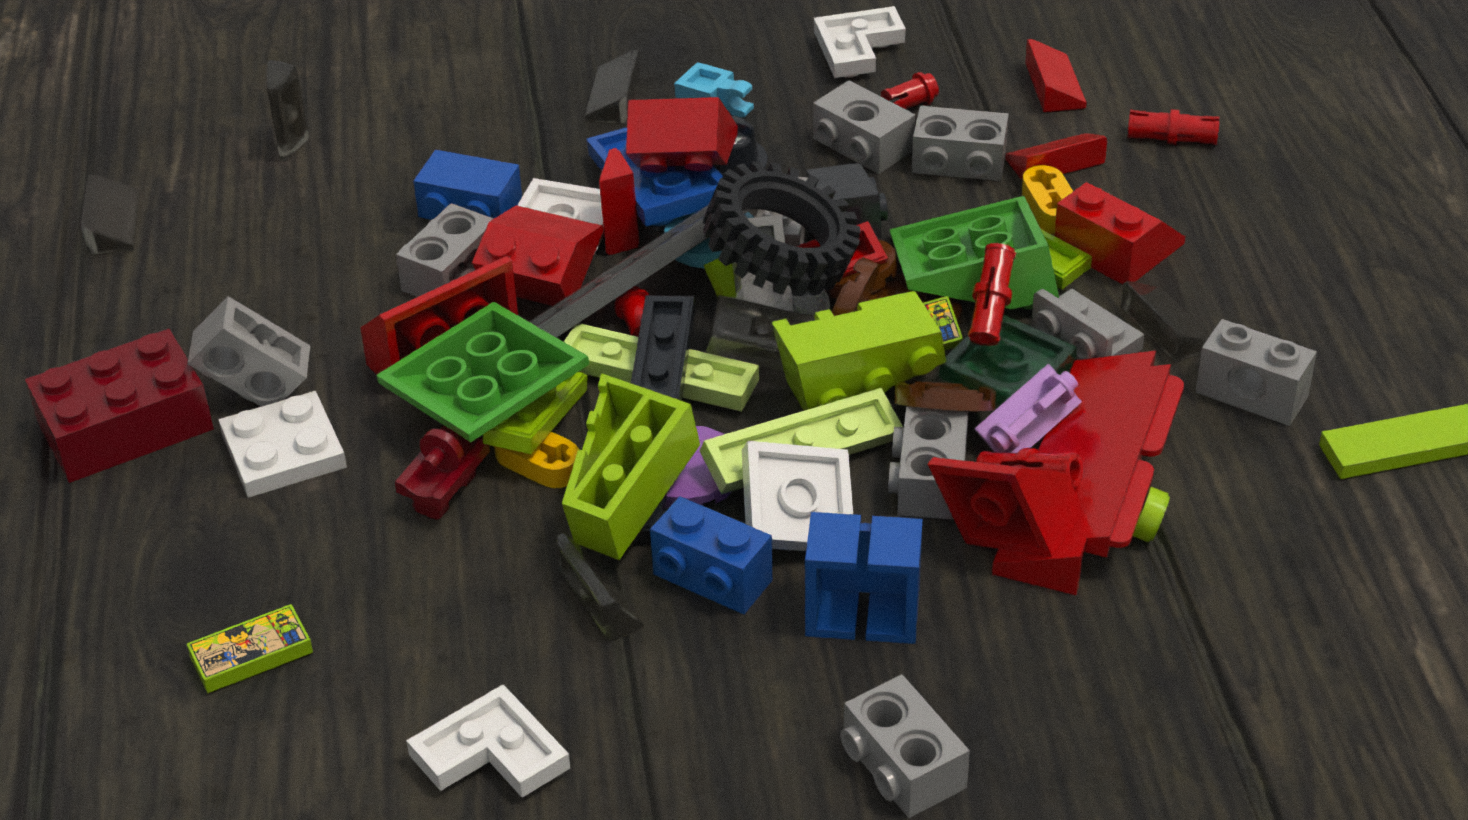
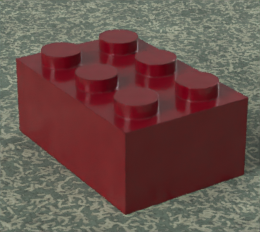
[25,329,214,483]

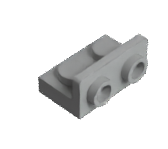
[1031,289,1145,360]

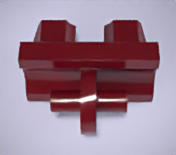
[395,425,490,520]

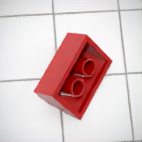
[360,256,518,375]

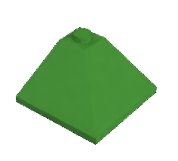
[889,196,1059,309]
[376,302,590,442]

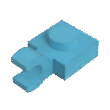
[674,62,754,117]

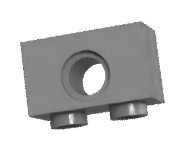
[813,80,915,174]
[1196,319,1317,426]

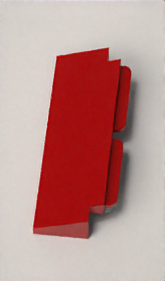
[992,351,1184,595]

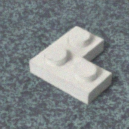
[814,6,906,78]
[406,685,570,798]

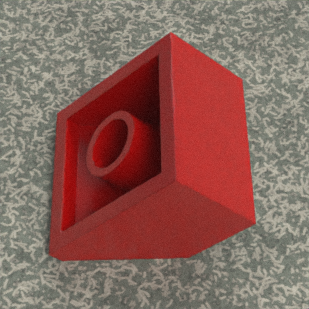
[626,97,738,173]
[1054,182,1185,287]
[472,205,604,306]
[928,457,1084,557]

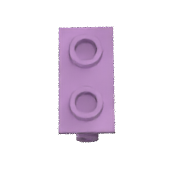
[974,363,1082,453]

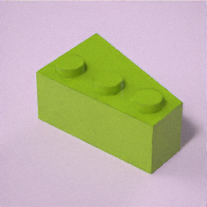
[772,291,946,411]
[562,373,700,560]

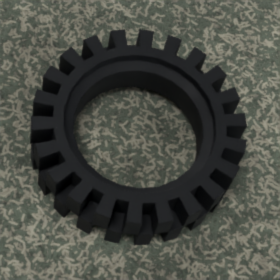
[703,162,861,297]

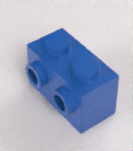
[650,496,773,615]

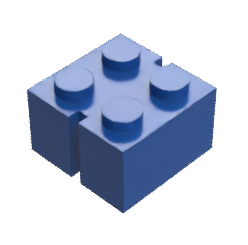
[805,512,923,644]

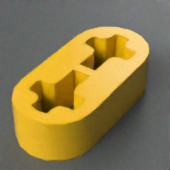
[1022,165,1073,234]
[494,432,579,488]

